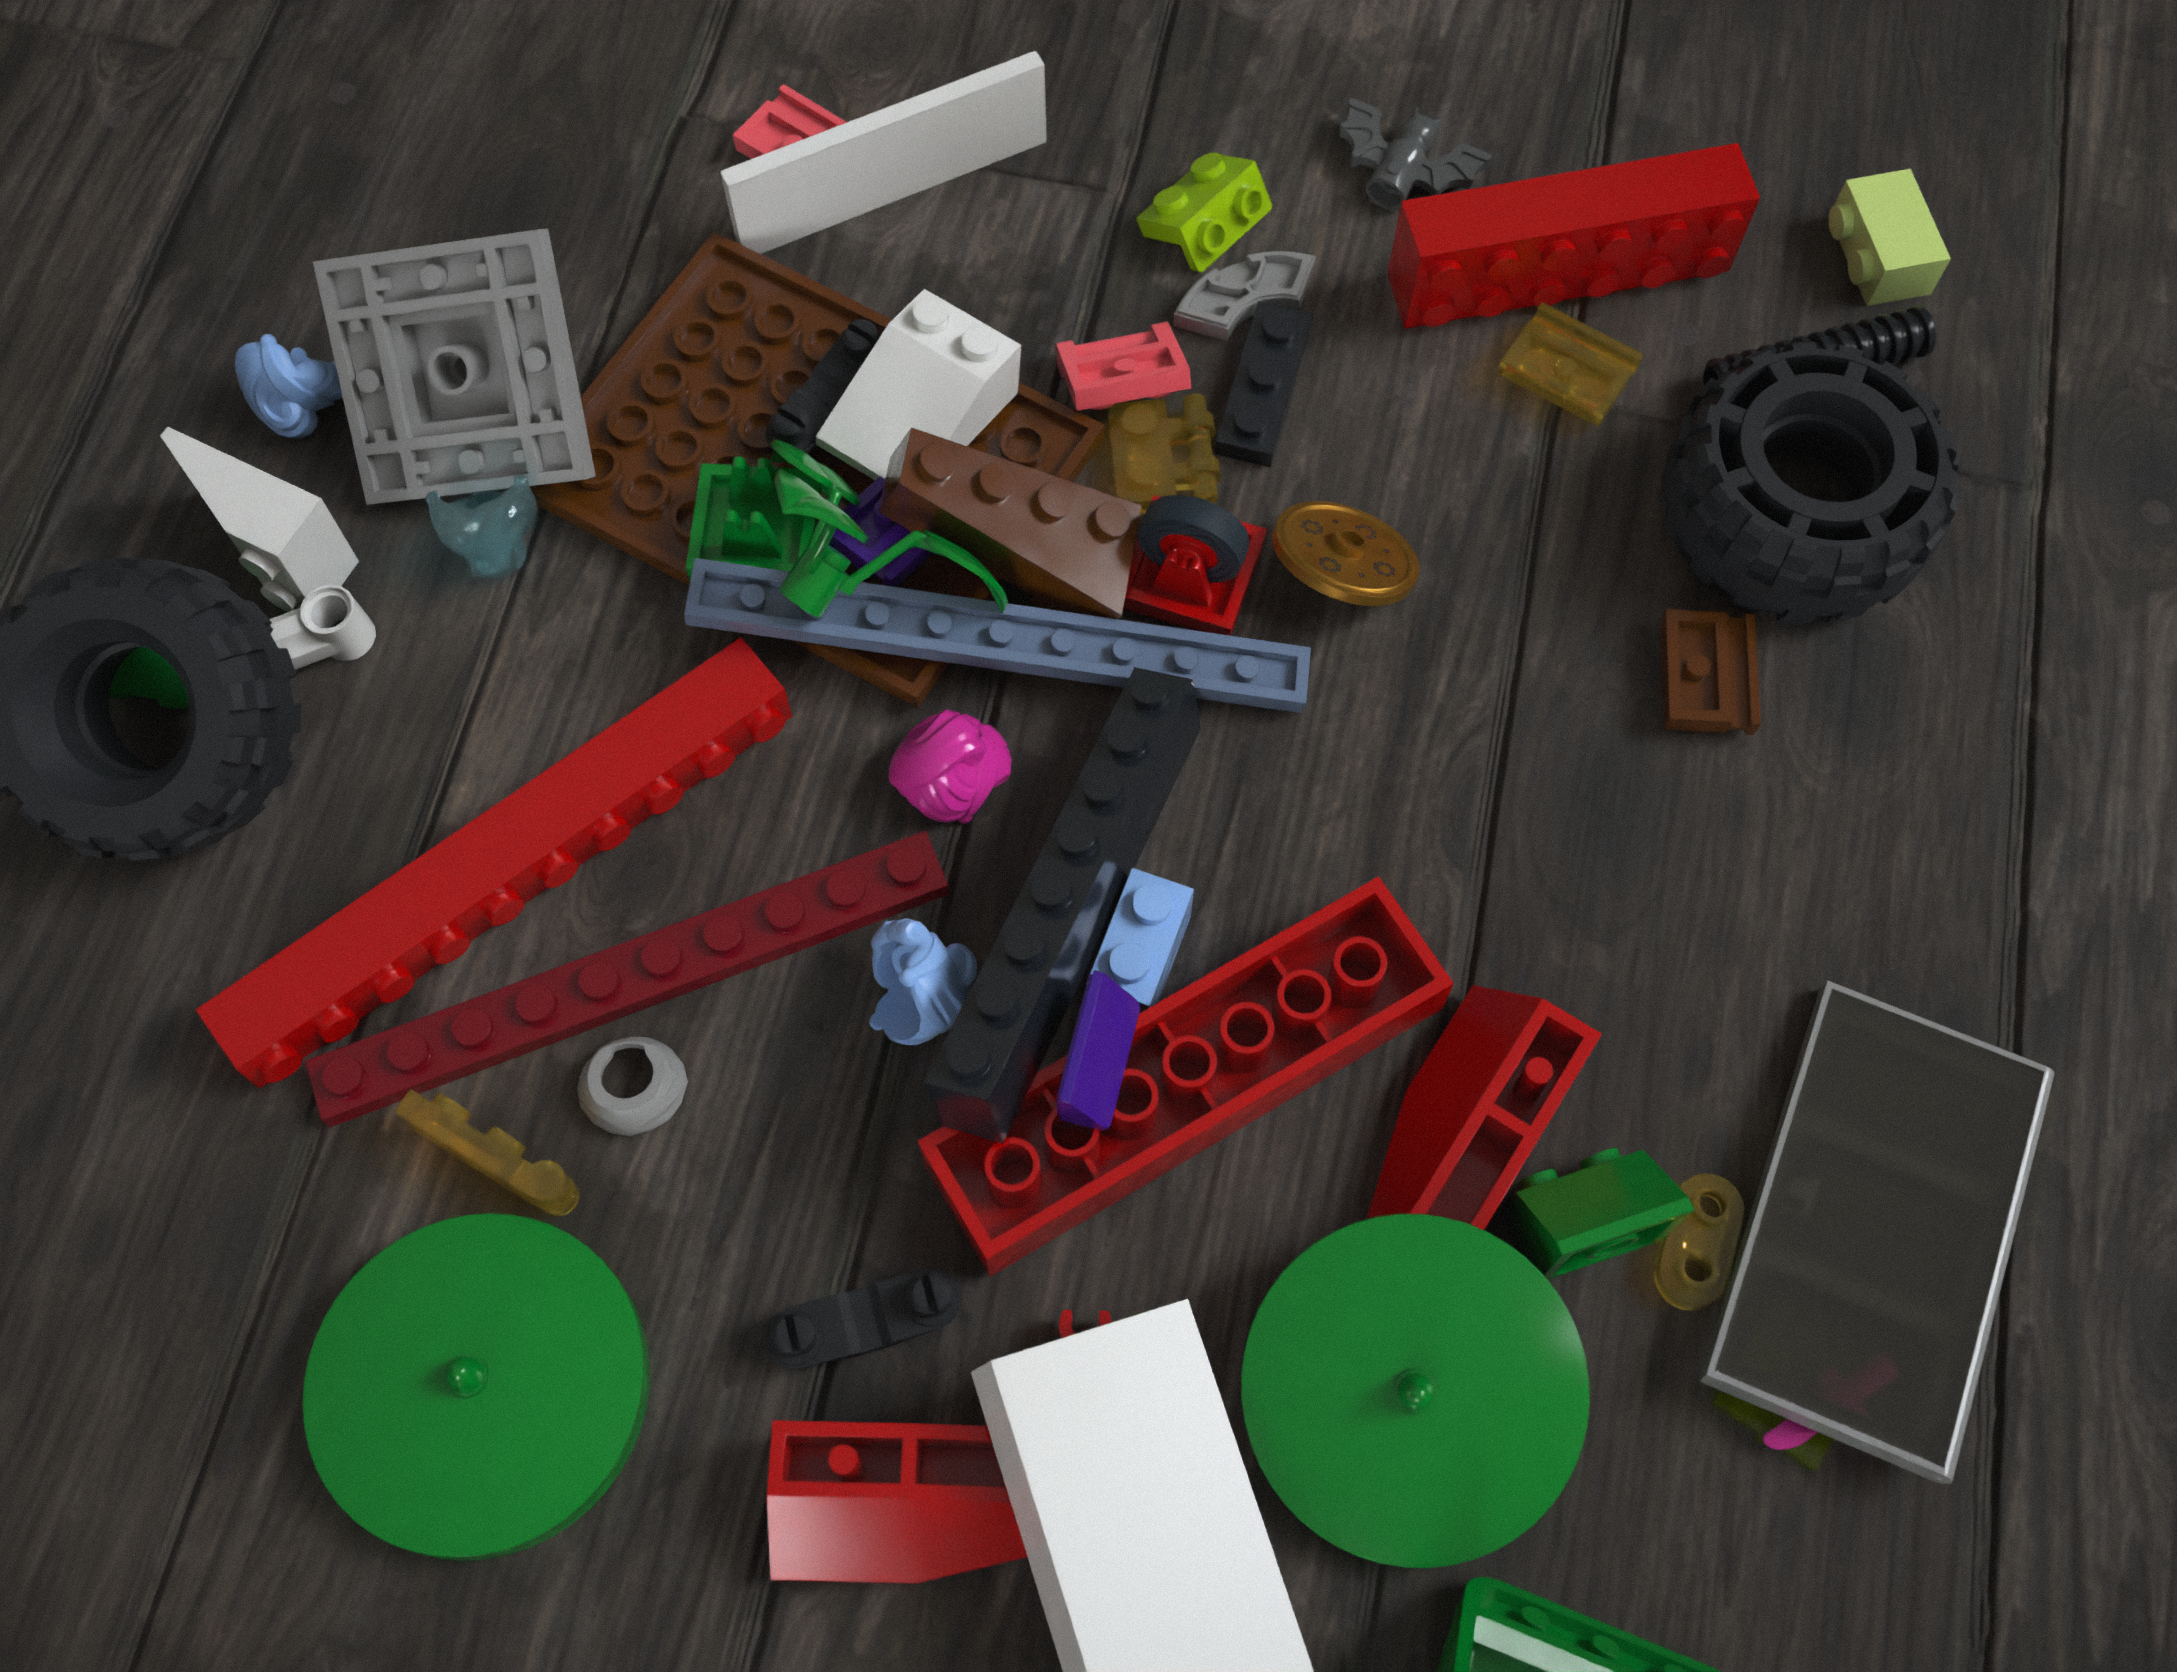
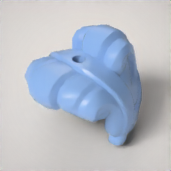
[235,334,343,439]
[869,918,978,1045]

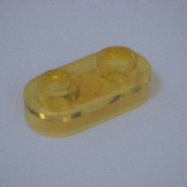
[1654,1173,1744,1311]

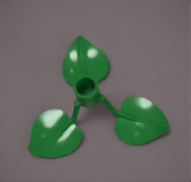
[770,439,1008,618]

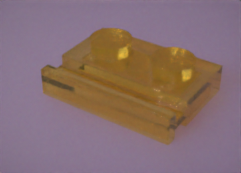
[1497,302,1644,427]

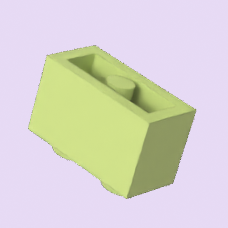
[1829,169,1951,306]

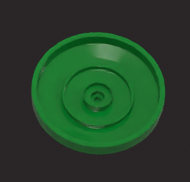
[303,1213,650,1561]
[1241,1213,1590,1568]

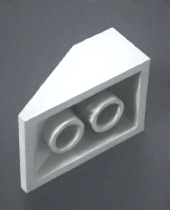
[816,289,1021,480]
[160,427,359,612]

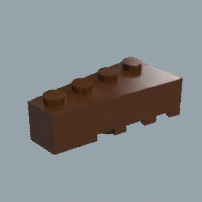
[878,427,1142,619]

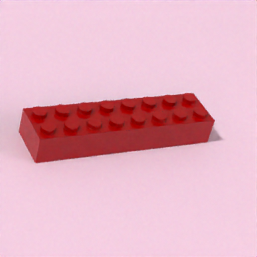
[917,876,1454,1277]

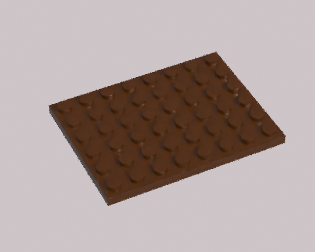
[515,231,1105,709]

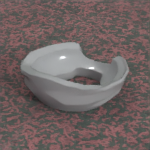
[577,1037,688,1136]

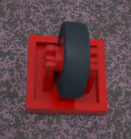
[1123,495,1267,636]

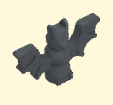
[1339,98,1492,213]

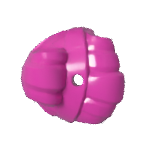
[889,709,1012,824]

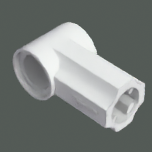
[269,584,376,670]

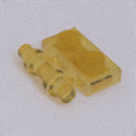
[1107,393,1221,514]

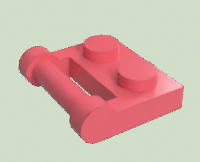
[1055,321,1191,411]

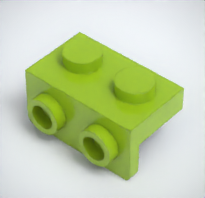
[1136,153,1272,272]

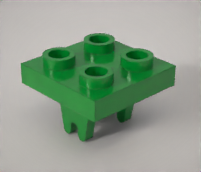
[685,456,823,581]

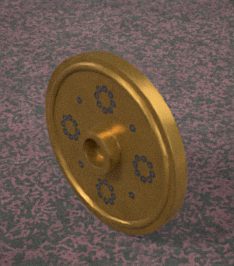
[1272,501,1420,606]

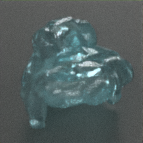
[426,475,538,579]

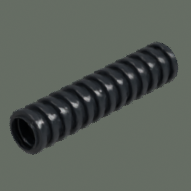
[1703,306,1937,385]

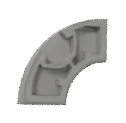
[1173,251,1316,341]

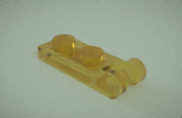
[394,1089,579,1216]

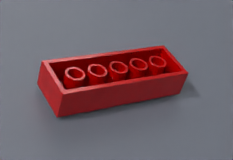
[1387,143,1761,329]

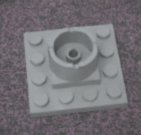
[313,228,596,505]

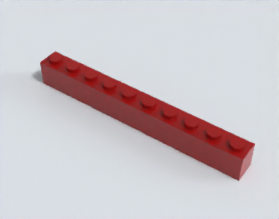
[196,637,793,1089]

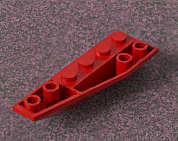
[1366,985,1602,1230]
[767,1420,1028,1584]

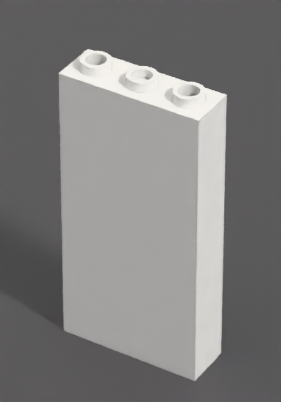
[971,1299,1314,1672]

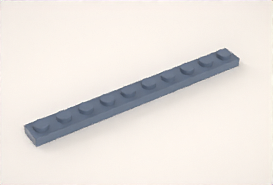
[684,558,1311,713]

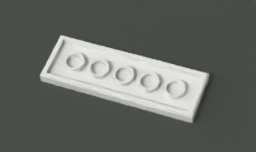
[720,51,1047,254]

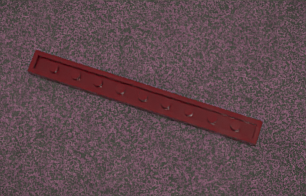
[305,831,950,1127]

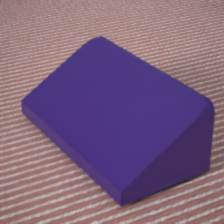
[1057,970,1140,1130]

